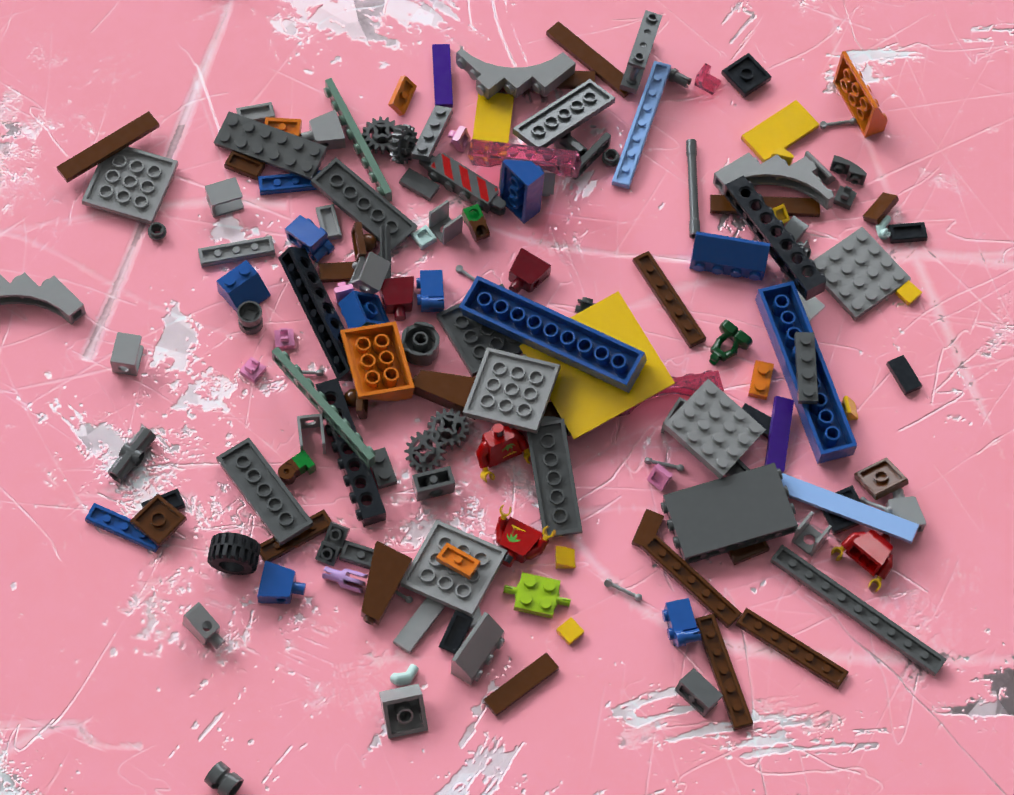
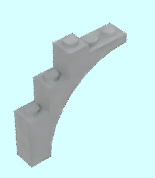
[456,48,576,99]
[713,152,835,210]
[0,272,86,325]

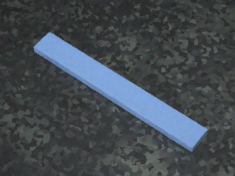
[612,61,671,189]
[781,473,919,544]

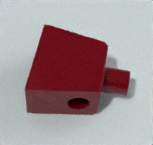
[508,248,551,294]
[379,276,414,321]

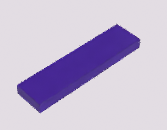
[432,44,453,108]
[764,396,794,473]

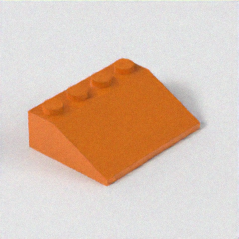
[833,51,888,138]
[340,321,415,401]

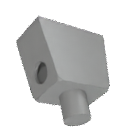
[300,110,346,150]
[885,488,926,532]
[182,602,225,649]

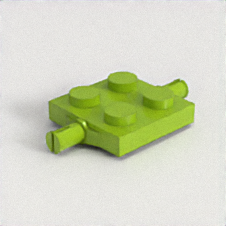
[503,572,571,619]

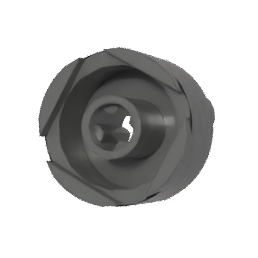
[401,322,440,366]

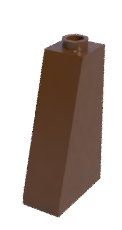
[412,370,476,420]
[361,541,412,625]

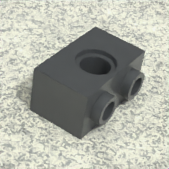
[412,466,455,502]

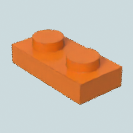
[388,75,417,116]
[265,117,302,137]
[748,360,774,400]
[436,543,481,580]

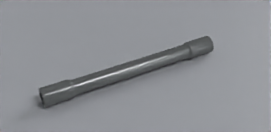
[686,139,700,239]

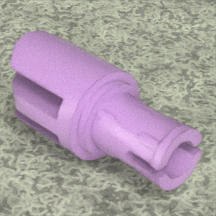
[322,566,368,594]

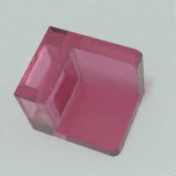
[694,63,721,95]

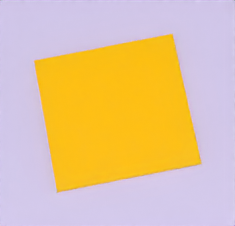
[519,291,675,440]

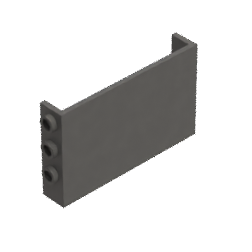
[660,463,798,564]

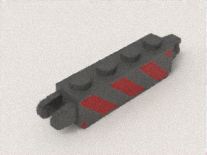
[419,153,506,216]

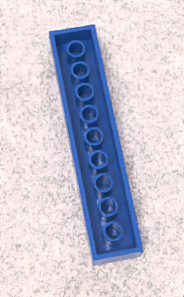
[459,275,647,393]
[755,281,857,464]

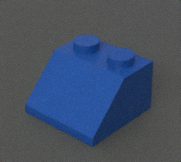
[216,260,271,312]
[338,291,390,329]

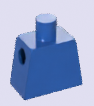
[257,561,306,604]

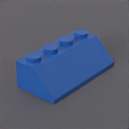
[500,159,545,224]
[689,231,770,281]

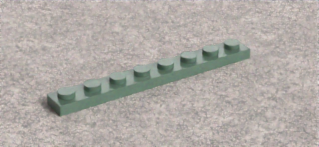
[323,78,392,202]
[272,347,376,468]

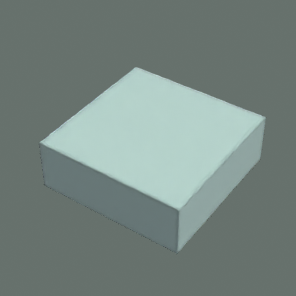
[411,225,437,250]

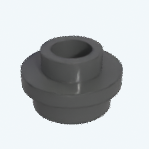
[602,149,620,166]
[148,222,167,240]

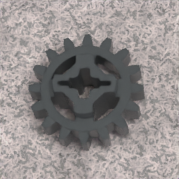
[362,116,399,155]
[388,124,418,165]
[427,408,469,450]
[404,430,447,472]

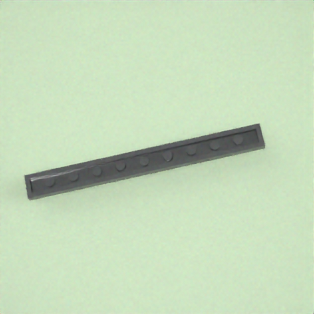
[770,545,947,677]

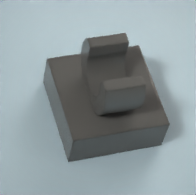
[833,185,857,210]

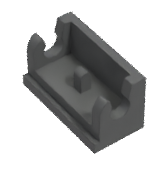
[675,668,723,717]

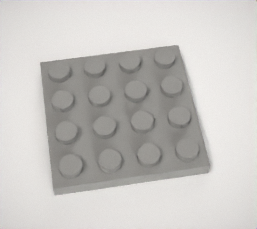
[82,146,178,225]
[813,227,911,321]
[463,347,561,434]
[662,379,766,479]
[401,520,507,617]

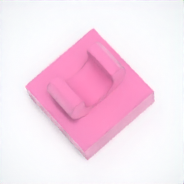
[448,126,471,152]
[334,282,354,307]
[274,328,295,350]
[239,357,266,384]
[646,463,673,491]

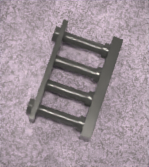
[619,10,663,94]

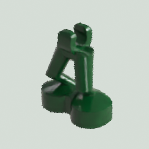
[709,319,753,365]

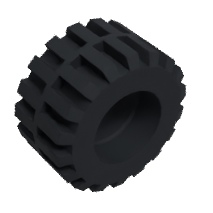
[207,532,261,575]

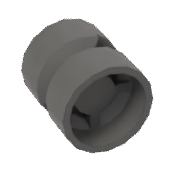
[237,301,263,335]
[204,761,244,795]

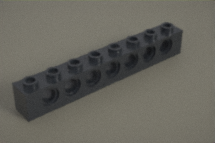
[724,175,827,301]
[278,247,353,382]
[315,378,386,527]

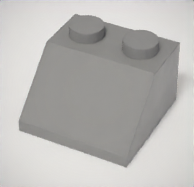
[379,683,428,739]

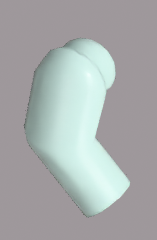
[875,215,892,240]
[390,664,419,686]

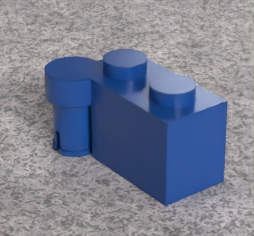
[285,215,335,263]
[416,270,444,312]
[662,598,701,647]

